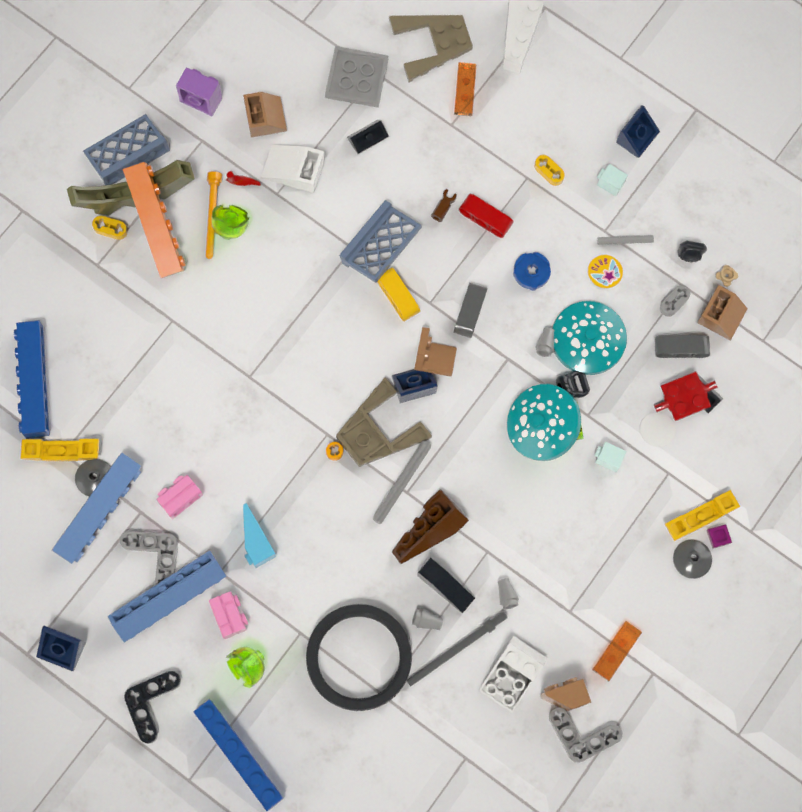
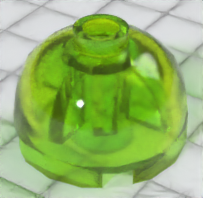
[211,205,249,240]
[226,646,265,688]

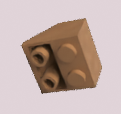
[243,92,287,137]
[697,285,748,341]
[540,677,591,711]

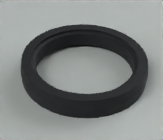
[306,604,412,711]

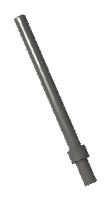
[407,612,508,687]

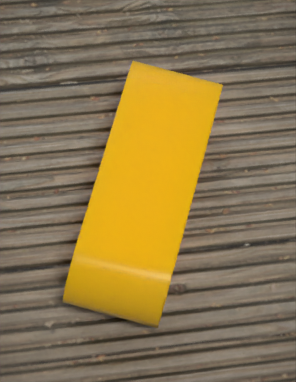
[377,267,421,322]

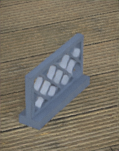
[83,114,170,185]
[339,200,422,283]

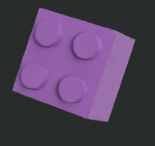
[176,67,222,116]

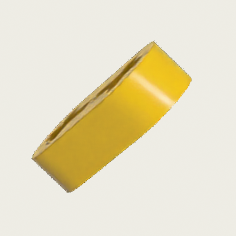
[534,155,565,186]
[92,216,128,240]

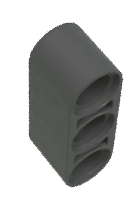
[453,283,488,338]
[655,335,710,358]

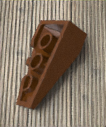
[392,489,469,564]

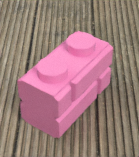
[156,475,203,520]
[209,592,248,639]

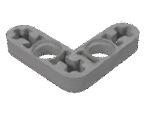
[120,531,178,585]
[549,707,623,763]

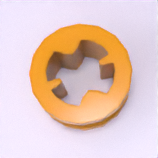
[326,442,343,461]

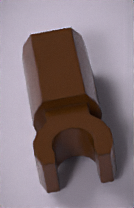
[431,189,457,222]

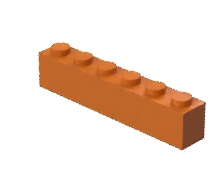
[123,162,186,278]

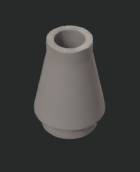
[535,328,554,357]
[497,578,519,609]
[412,609,443,630]

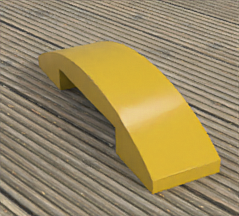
[21,439,99,461]
[665,490,740,541]

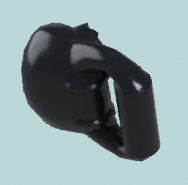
[677,241,707,263]
[556,371,590,398]

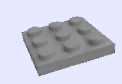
[325,46,388,108]

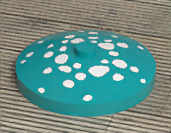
[552,301,627,375]
[507,384,581,461]

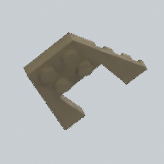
[389,15,473,82]
[336,377,432,467]

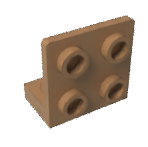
[414,327,457,377]

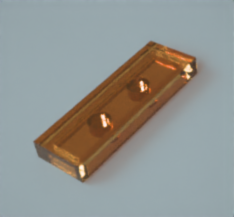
[454,62,476,116]
[592,621,642,682]

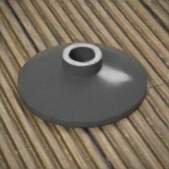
[75,459,111,497]
[673,540,712,579]

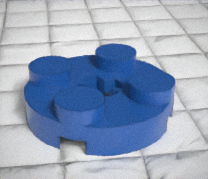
[513,252,551,291]

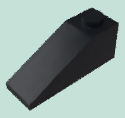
[417,558,475,614]

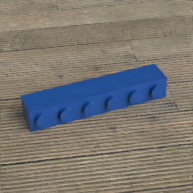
[14,321,49,438]
[193,699,284,811]

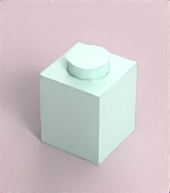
[597,164,628,196]
[594,442,627,472]

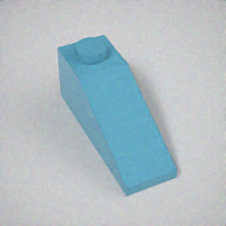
[243,503,276,568]

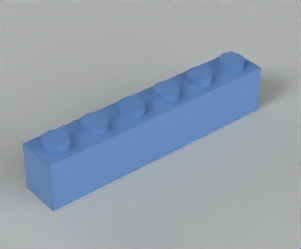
[52,453,141,564]
[108,551,226,643]

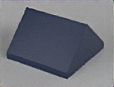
[616,105,660,158]
[392,369,438,403]
[36,626,86,672]

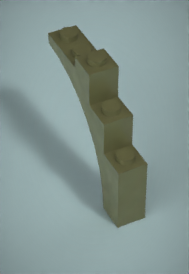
[66,160,195,216]

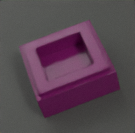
[706,524,732,549]

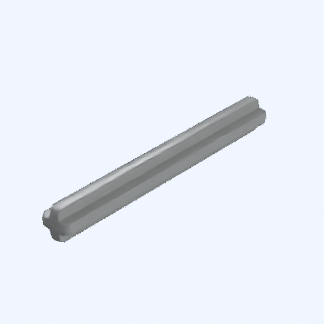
[373,441,431,524]

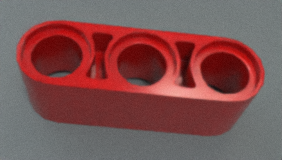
[459,194,514,238]

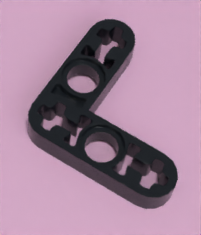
[124,671,181,744]

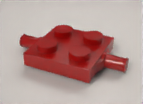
[654,372,718,421]

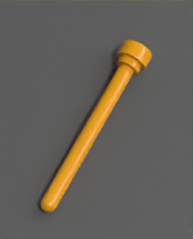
[206,171,222,259]

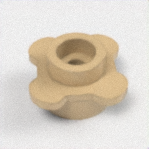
[716,265,738,287]

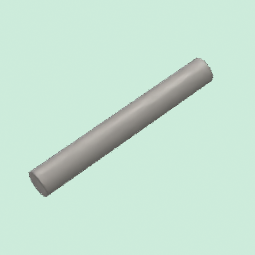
[597,235,654,245]

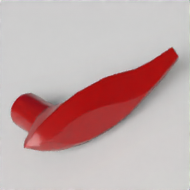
[226,171,261,186]

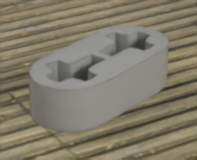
[660,285,691,317]

